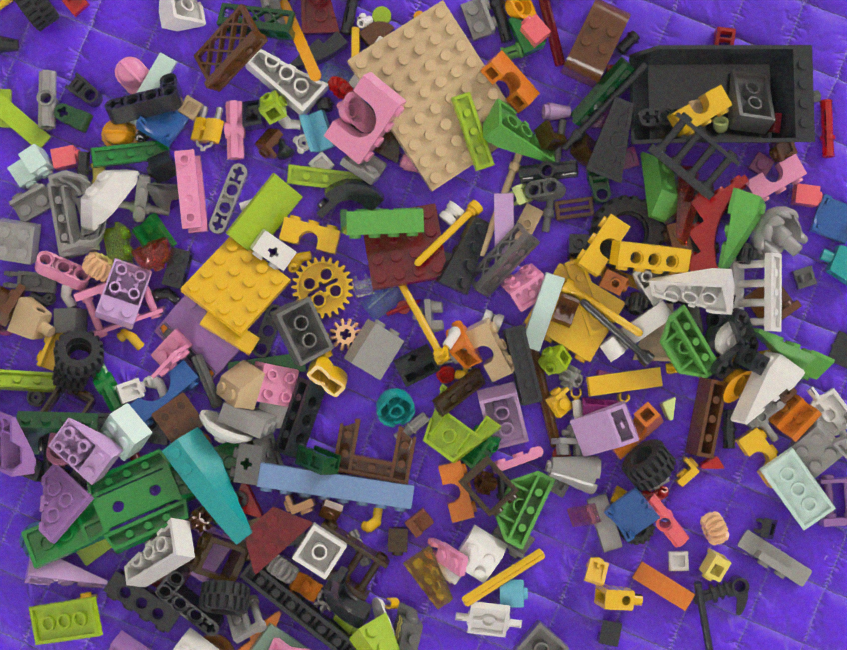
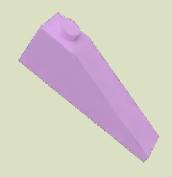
[24,556,107,588]

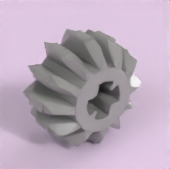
[265,555,299,584]

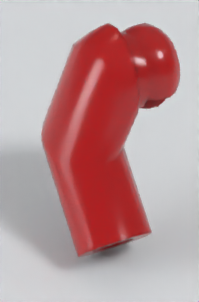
[641,486,669,501]

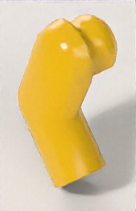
[287,251,312,273]
[117,329,145,350]
[361,507,383,533]

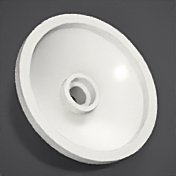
[199,410,254,444]

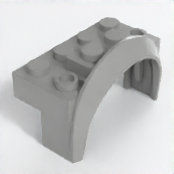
[47,170,107,259]

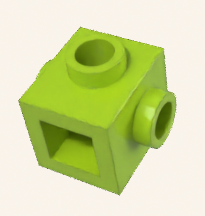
[258,90,287,125]
[538,344,572,376]

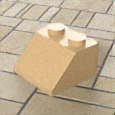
[216,360,265,410]

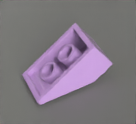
[477,382,529,449]

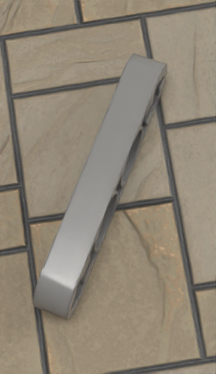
[209,163,248,235]

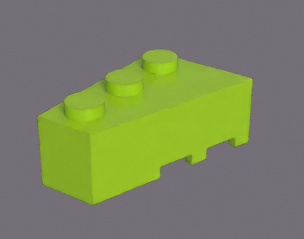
[349,612,400,650]

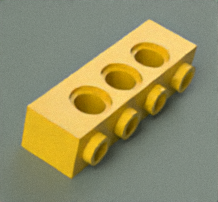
[609,240,692,275]

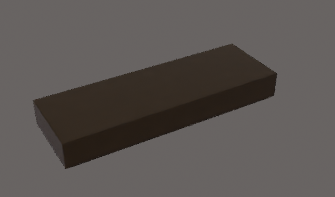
[432,367,486,417]

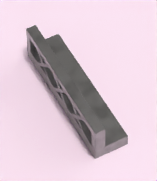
[471,222,540,298]

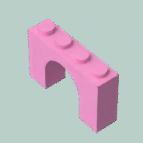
[324,72,407,164]

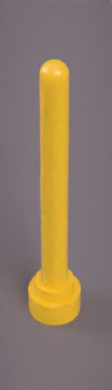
[414,200,483,266]
[561,277,643,337]
[399,285,451,365]

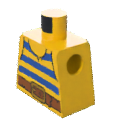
[594,585,643,611]

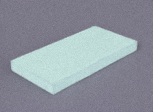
[759,447,836,530]

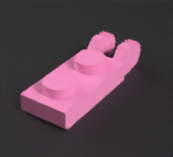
[492,446,543,474]
[426,537,468,577]

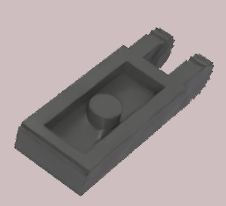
[3,271,57,294]

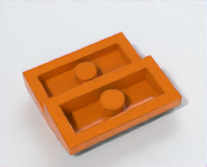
[768,394,822,442]

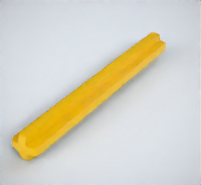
[461,549,545,607]

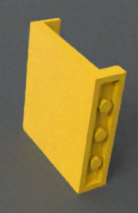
[523,263,625,363]

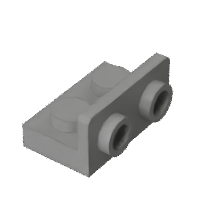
[460,0,497,42]
[340,155,387,185]
[8,183,51,222]

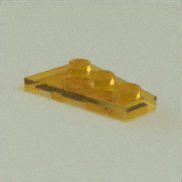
[403,545,453,610]

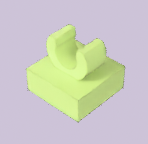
[509,183,533,206]

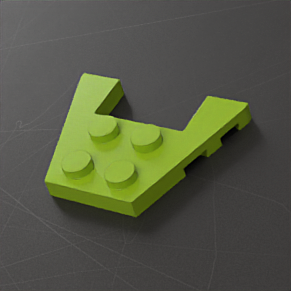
[423,384,502,463]

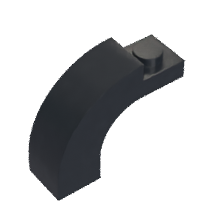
[316,178,384,218]
[323,566,372,629]

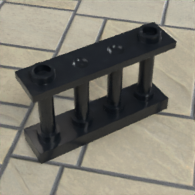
[646,112,740,200]
[502,324,543,406]

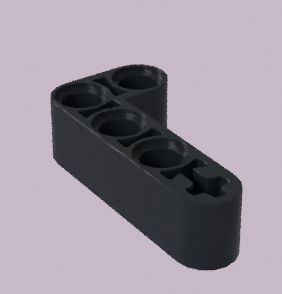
[104,73,183,125]
[156,564,224,636]

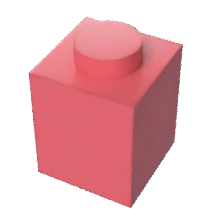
[520,14,551,48]
[50,145,80,171]
[791,183,822,208]

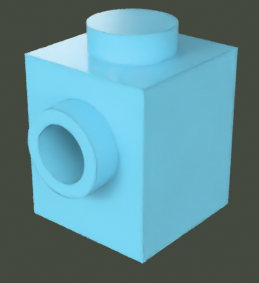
[500,580,528,607]

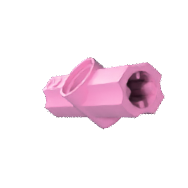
[224,100,246,160]

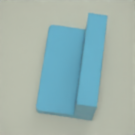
[299,110,335,153]

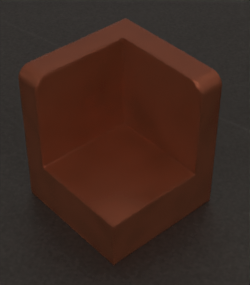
[404,507,434,538]

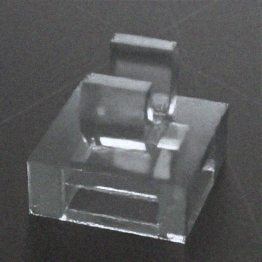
[352,274,375,298]

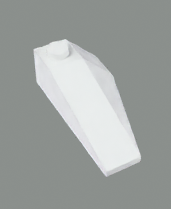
[159,0,206,31]
[730,351,805,425]

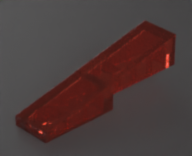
[676,165,699,246]

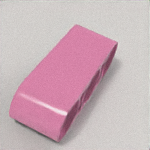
[34,251,91,291]

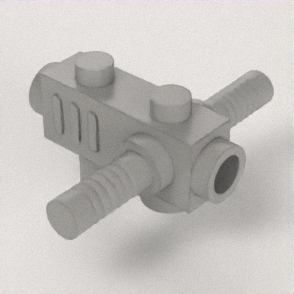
[118,174,170,222]
[738,393,786,442]

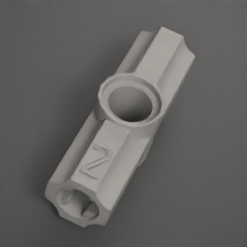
[36,70,58,130]

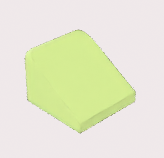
[659,397,676,421]

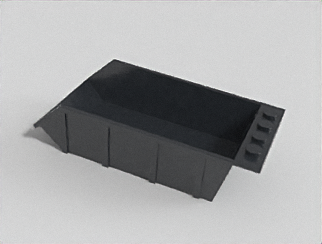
[629,45,815,144]

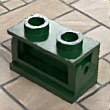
[295,445,341,475]

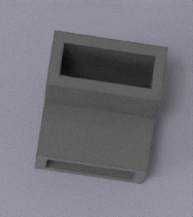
[54,308,87,333]

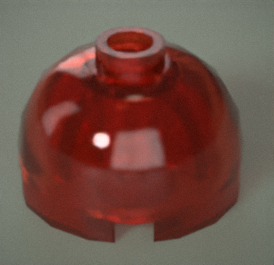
[131,237,172,272]

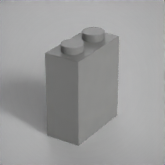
[344,319,404,380]
[217,402,277,439]

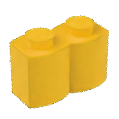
[307,355,348,397]

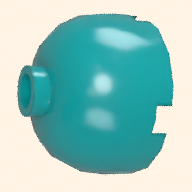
[376,388,415,427]

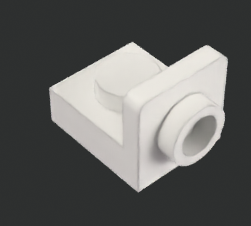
[115,378,146,404]

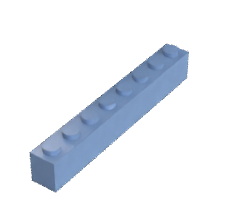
[257,462,415,512]

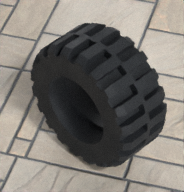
[589,195,665,270]

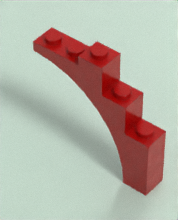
[688,175,750,272]

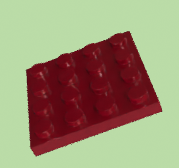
[363,203,446,291]

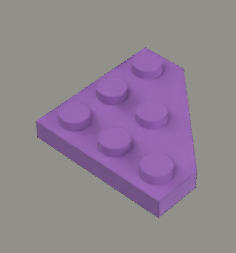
[39,464,94,544]

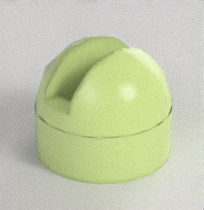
[713,116,729,133]

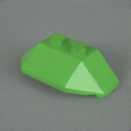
[641,152,684,222]
[660,304,716,378]
[495,471,556,550]

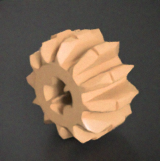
[82,251,114,282]
[330,319,361,351]
[700,511,729,545]

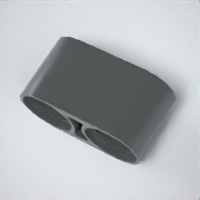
[525,178,566,202]

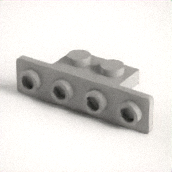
[737,530,812,587]

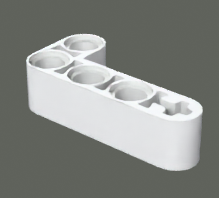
[599,300,672,362]

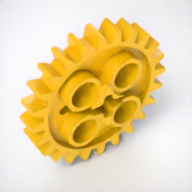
[291,256,354,319]

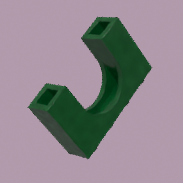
[16,411,100,455]

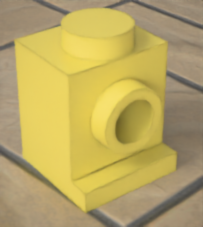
[699,548,731,582]

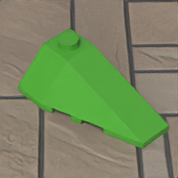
[483,98,555,163]
[718,188,766,269]
[753,328,835,381]

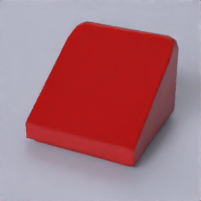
[698,456,724,469]

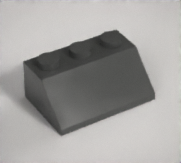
[270,297,334,366]

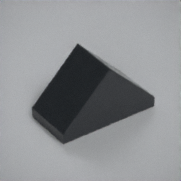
[242,99,266,131]

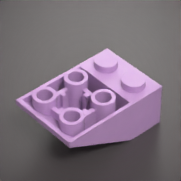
[95,258,153,330]
[570,400,639,457]
[48,418,123,485]

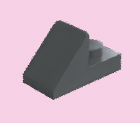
[146,183,179,212]

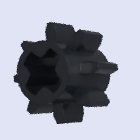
[736,243,757,265]
[624,292,649,315]

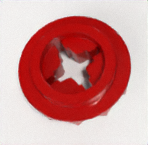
[328,76,354,100]

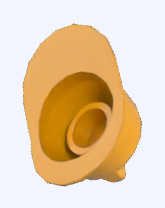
[505,0,536,20]
[101,121,146,146]
[723,368,752,403]

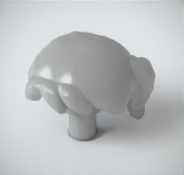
[749,206,808,260]

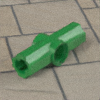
[92,363,126,412]

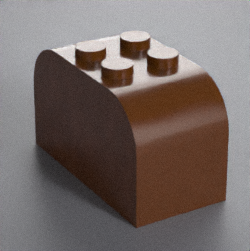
[561,0,631,88]

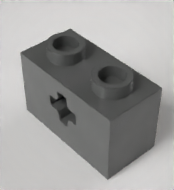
[230,443,263,485]

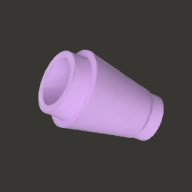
[542,102,571,121]

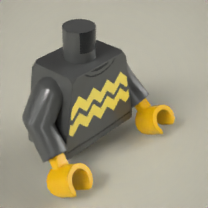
[385,597,423,650]

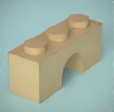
[465,317,514,382]

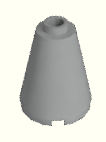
[545,455,601,494]

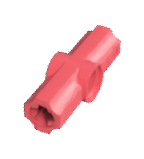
[645,493,689,547]

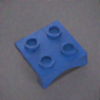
[136,110,189,147]
[808,194,847,244]
[604,486,660,542]

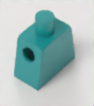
[819,245,847,285]

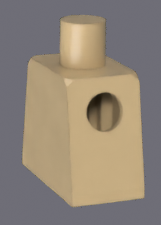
[7,297,55,340]

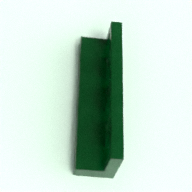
[217,3,295,41]
[571,57,636,126]

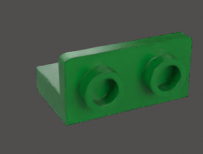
[132,213,177,261]
[460,425,501,469]

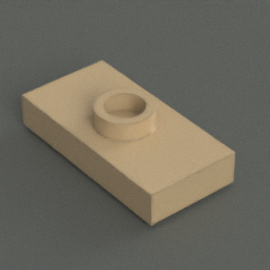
[514,203,543,240]

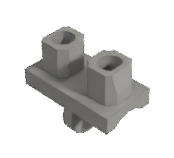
[413,299,444,334]
[551,425,583,456]

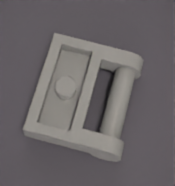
[227,595,267,644]

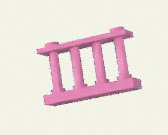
[174,149,209,234]
[74,266,165,338]

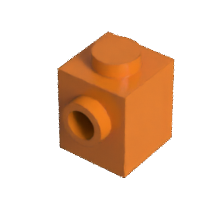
[598,266,630,296]

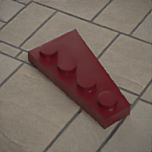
[301,0,340,35]

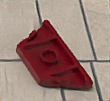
[245,506,313,574]

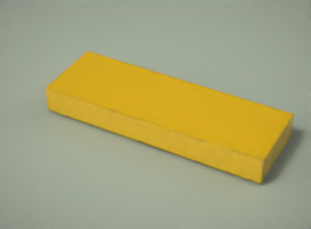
[199,312,260,355]

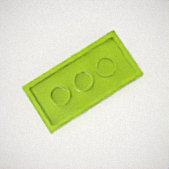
[226,173,303,251]
[29,596,103,645]

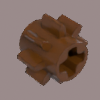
[473,471,497,495]
[188,506,214,533]

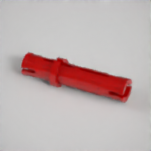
[820,99,836,158]

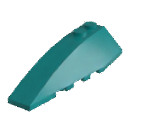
[162,427,253,545]

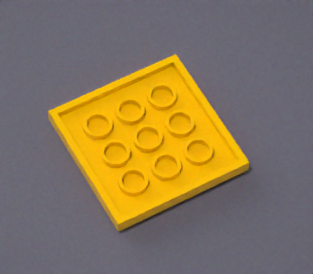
[181,237,291,337]

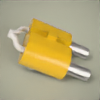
[190,106,224,151]

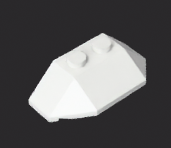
[81,169,140,231]

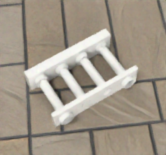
[730,253,782,332]

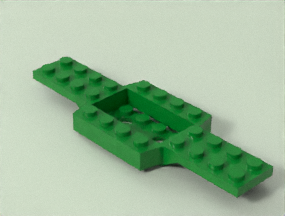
[21,442,251,569]

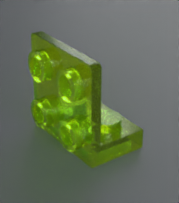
[104,222,135,263]

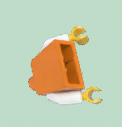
[433,320,483,380]

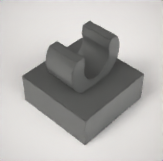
[792,265,817,290]
[551,480,570,498]

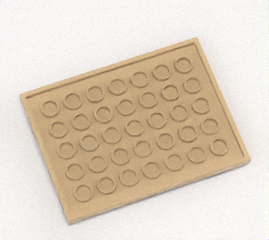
[347,0,517,192]

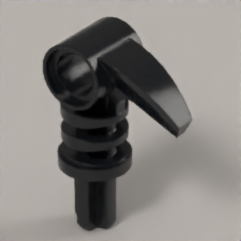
[693,575,749,615]

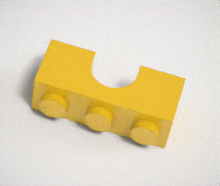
[667,85,732,137]
[577,214,631,277]
[279,215,341,255]
[735,428,778,488]

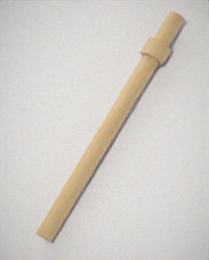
[480,153,523,257]

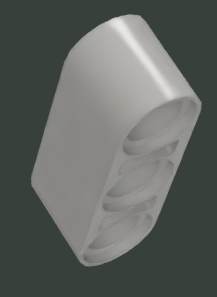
[587,494,623,553]

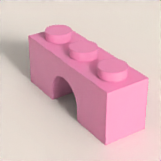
[744,154,807,201]

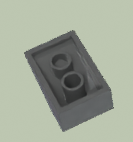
[728,69,776,134]

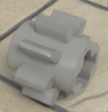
[559,365,583,391]
[314,589,331,613]

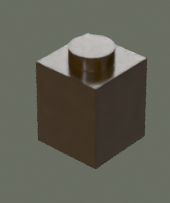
[388,527,408,556]

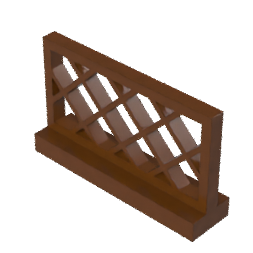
[193,4,268,92]

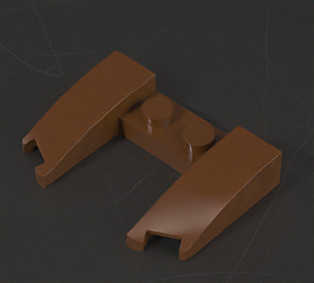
[335,418,416,485]

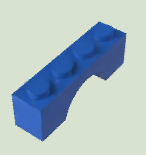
[130,360,200,428]

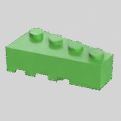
[340,208,424,239]

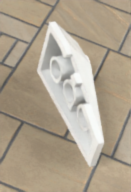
[649,268,735,315]

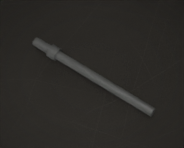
[542,119,567,233]

